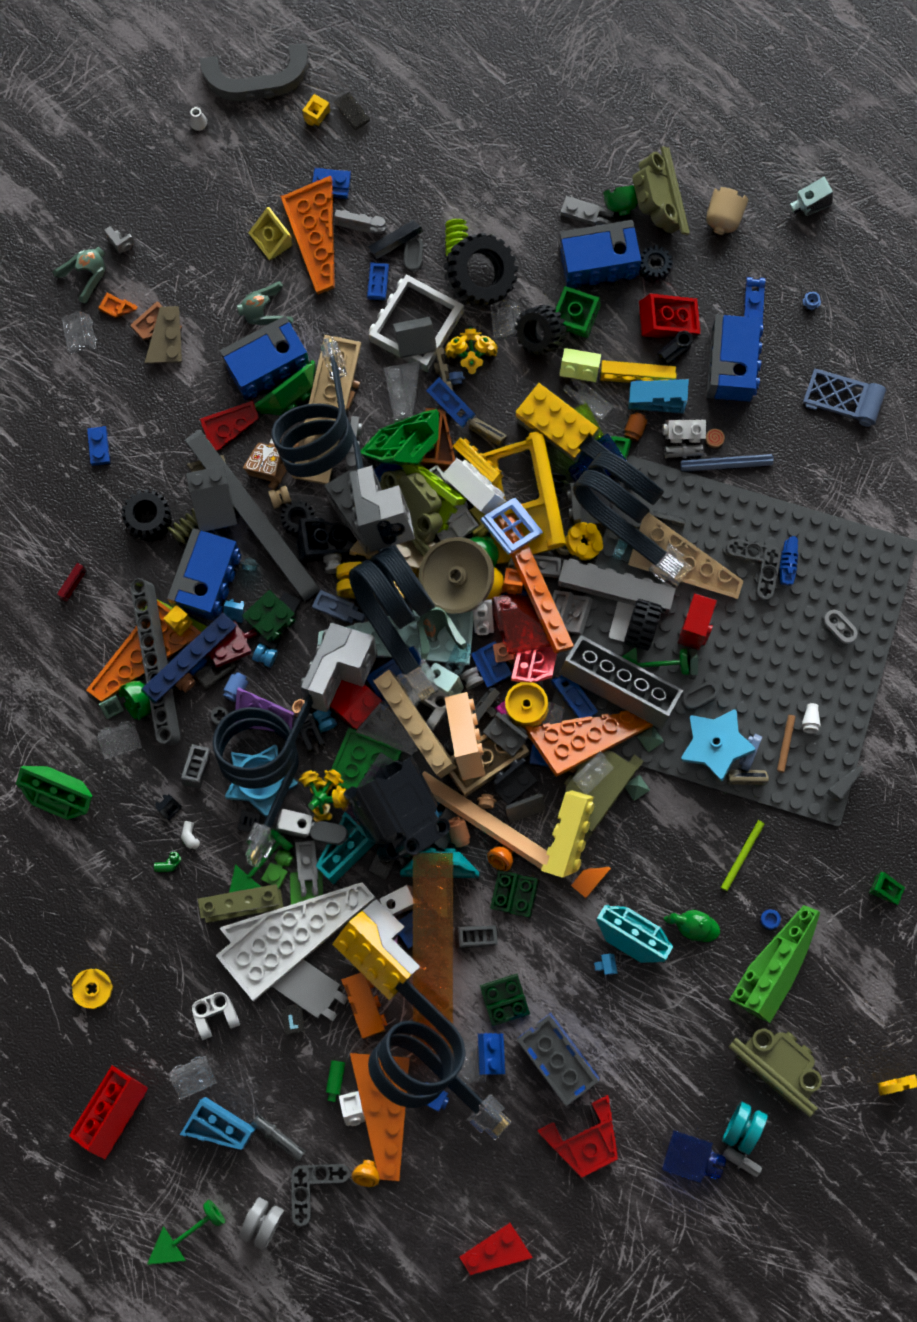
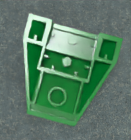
[360,409,439,465]

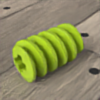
[445,219,468,256]

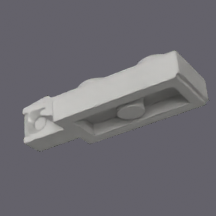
[508,555,561,578]

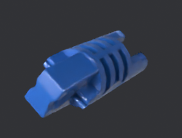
[780,536,799,586]

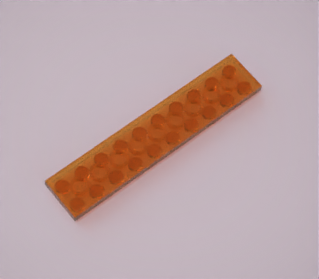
[413,853,453,1054]

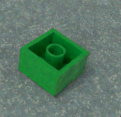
[555,286,601,338]

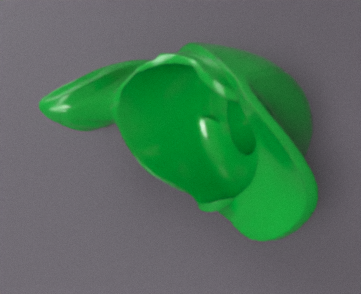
[664,910,720,942]

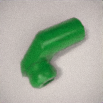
[154,852,181,872]

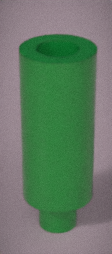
[326,1060,345,1102]

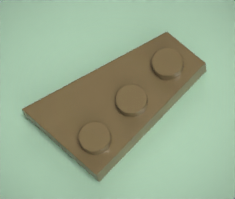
[145,306,182,364]
[433,347,453,391]

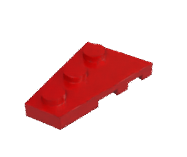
[200,400,259,451]
[459,1223,533,1275]

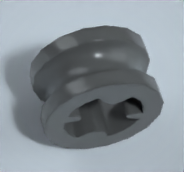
[211,707,228,725]

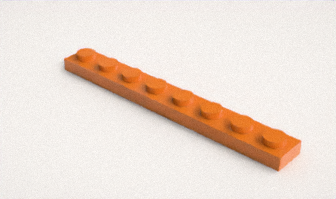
[495,514,574,654]

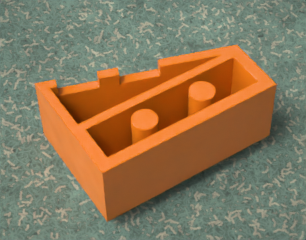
[341,973,388,1039]

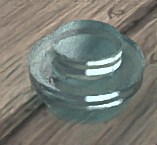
[241,558,260,571]

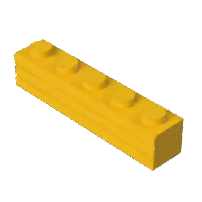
[453,438,503,485]

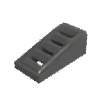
[181,745,211,788]
[826,765,863,802]
[455,925,498,949]

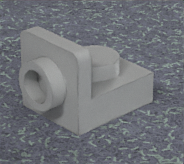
[105,226,134,254]

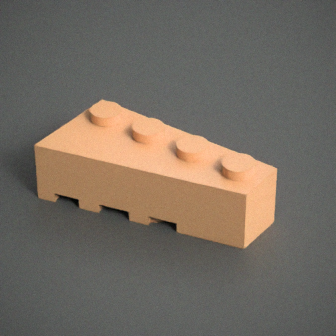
[445,692,486,781]

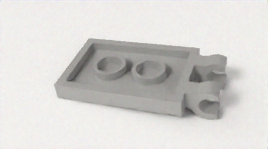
[272,960,348,1021]

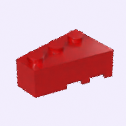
[677,593,717,650]

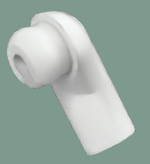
[181,821,200,849]

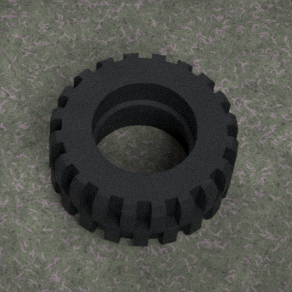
[444,233,518,307]

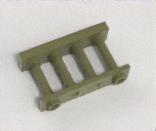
[198,884,284,923]

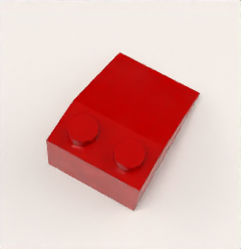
[639,293,701,338]
[330,680,382,730]

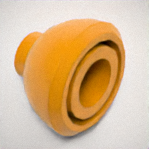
[351,1160,379,1187]

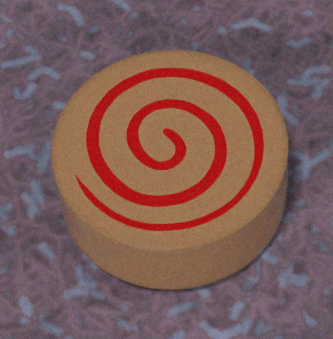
[705,429,725,449]

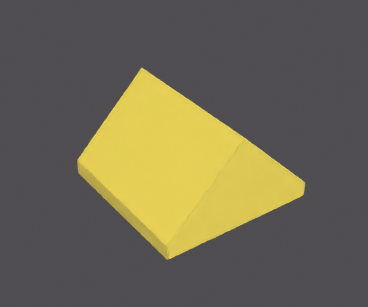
[249,207,293,260]

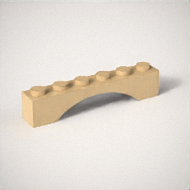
[374,670,457,778]

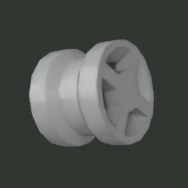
[323,554,342,574]
[460,667,484,690]

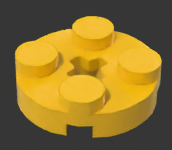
[565,522,603,561]
[72,969,113,1009]
[877,1074,917,1096]

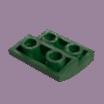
[490,870,539,918]
[479,973,530,1026]

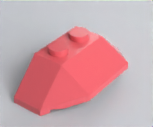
[511,621,557,683]

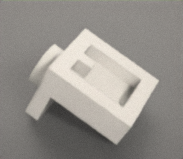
[339,1091,365,1126]

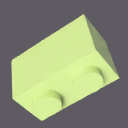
[559,348,601,382]

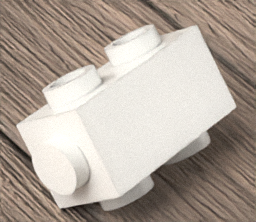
[662,420,706,443]

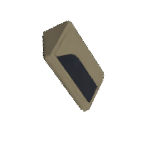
[469,418,507,447]
[727,770,769,785]

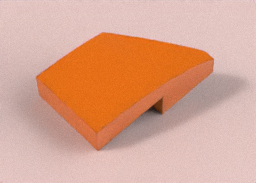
[98,292,138,318]
[571,867,611,898]

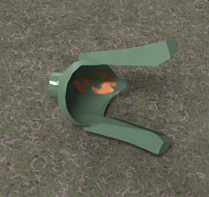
[53,247,106,303]
[237,281,293,325]
[416,607,467,659]

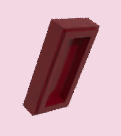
[57,563,86,602]

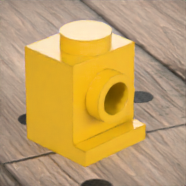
[302,94,330,126]
[163,605,193,636]

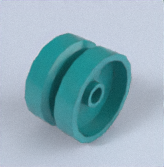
[722,1102,768,1155]

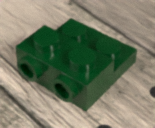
[242,589,296,643]

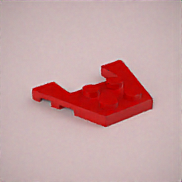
[537,1095,618,1178]

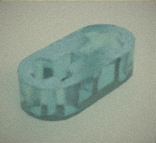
[612,538,628,560]
[446,642,471,676]

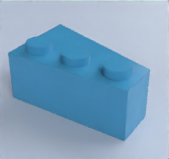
[628,379,689,413]
[180,1097,256,1150]

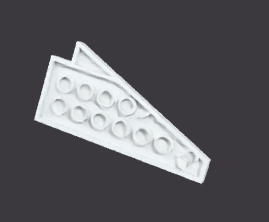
[216,882,375,1001]

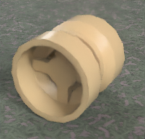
[268,485,291,509]

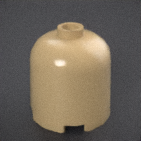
[706,187,749,235]

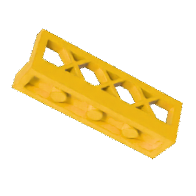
[600,360,677,383]

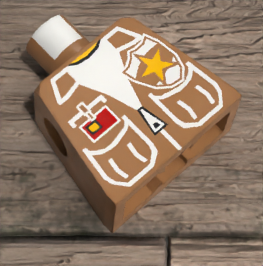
[243,437,285,484]

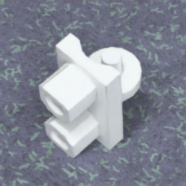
[473,599,494,635]

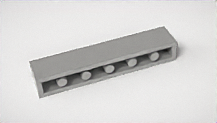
[558,559,676,615]

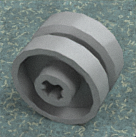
[238,1197,285,1251]

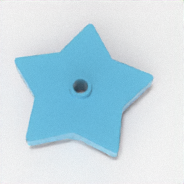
[681,709,756,781]
[225,745,298,817]

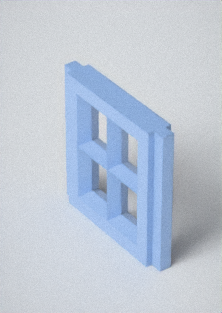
[480,498,543,555]

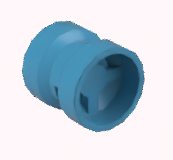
[252,643,278,668]
[312,707,337,733]

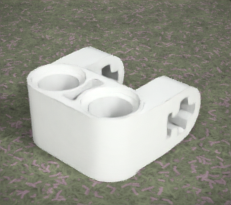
[409,685,448,731]
[192,992,240,1040]

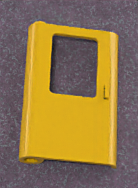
[479,432,566,564]

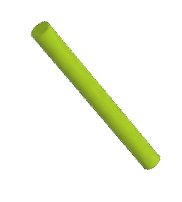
[721,820,765,891]

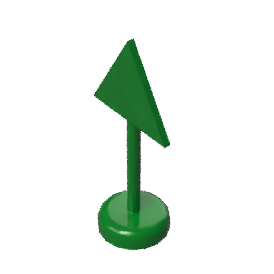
[622,648,689,675]
[229,829,293,893]
[147,1200,225,1265]

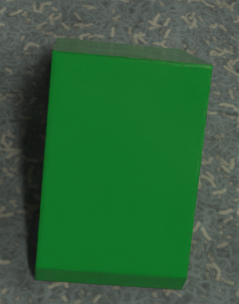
[869,872,905,905]

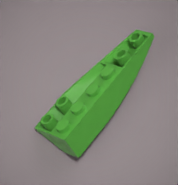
[729,905,820,1023]

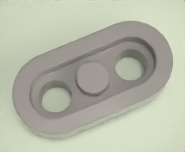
[824,610,858,644]

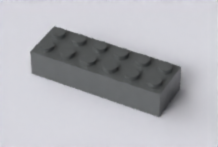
[559,635,683,729]

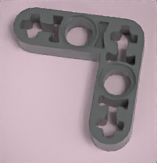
[726,539,781,601]
[291,1164,351,1226]

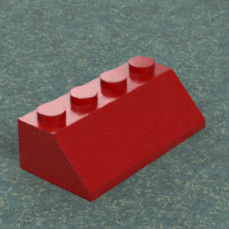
[69,1066,148,1159]

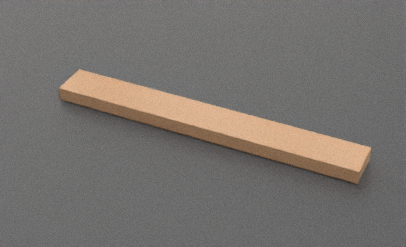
[422,771,549,869]

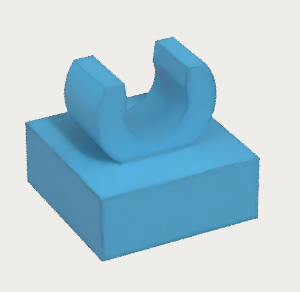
[224,599,244,623]
[594,954,618,975]

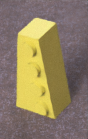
[541,790,594,878]

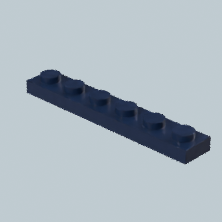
[141,613,237,704]

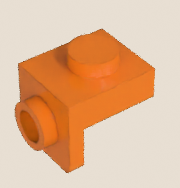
[503,568,523,595]

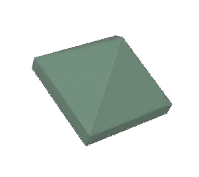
[99,695,124,719]
[637,726,664,753]
[625,775,650,801]

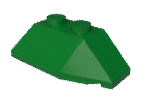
[254,360,316,415]
[16,766,93,820]

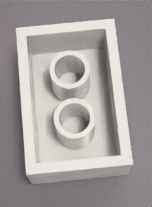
[442,458,508,514]

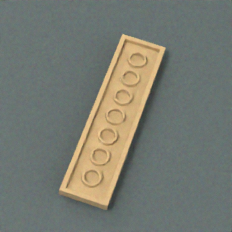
[292,335,361,485]

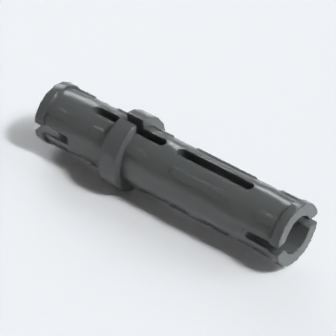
[251,1114,306,1162]

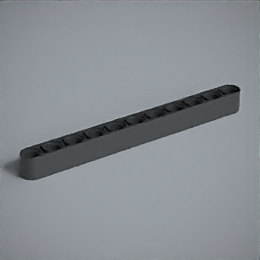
[184,429,320,601]

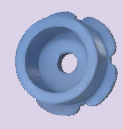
[803,292,821,310]
[447,372,465,385]

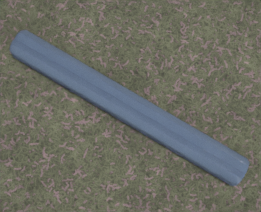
[680,454,774,471]

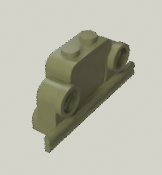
[632,146,690,235]
[379,469,443,557]
[564,751,644,842]
[728,1029,822,1117]

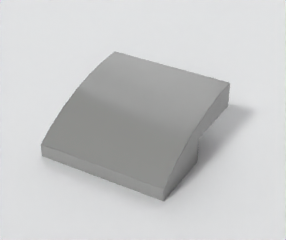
[552,590,593,635]

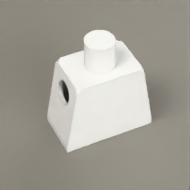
[276,809,316,838]
[380,885,422,917]

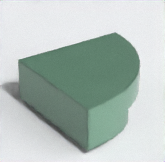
[689,649,698,675]

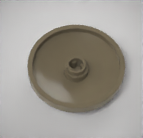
[419,537,494,614]

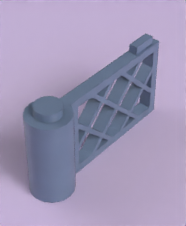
[803,368,886,427]

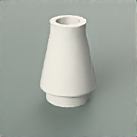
[190,107,207,131]
[801,703,821,734]

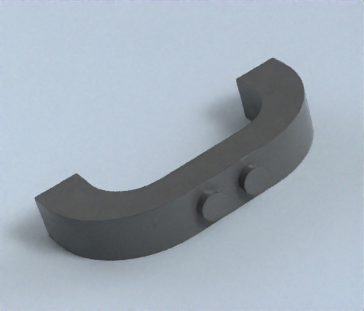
[200,43,309,101]

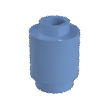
[223,672,248,702]

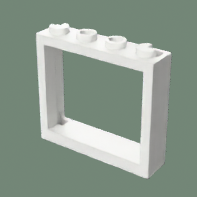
[368,274,464,372]

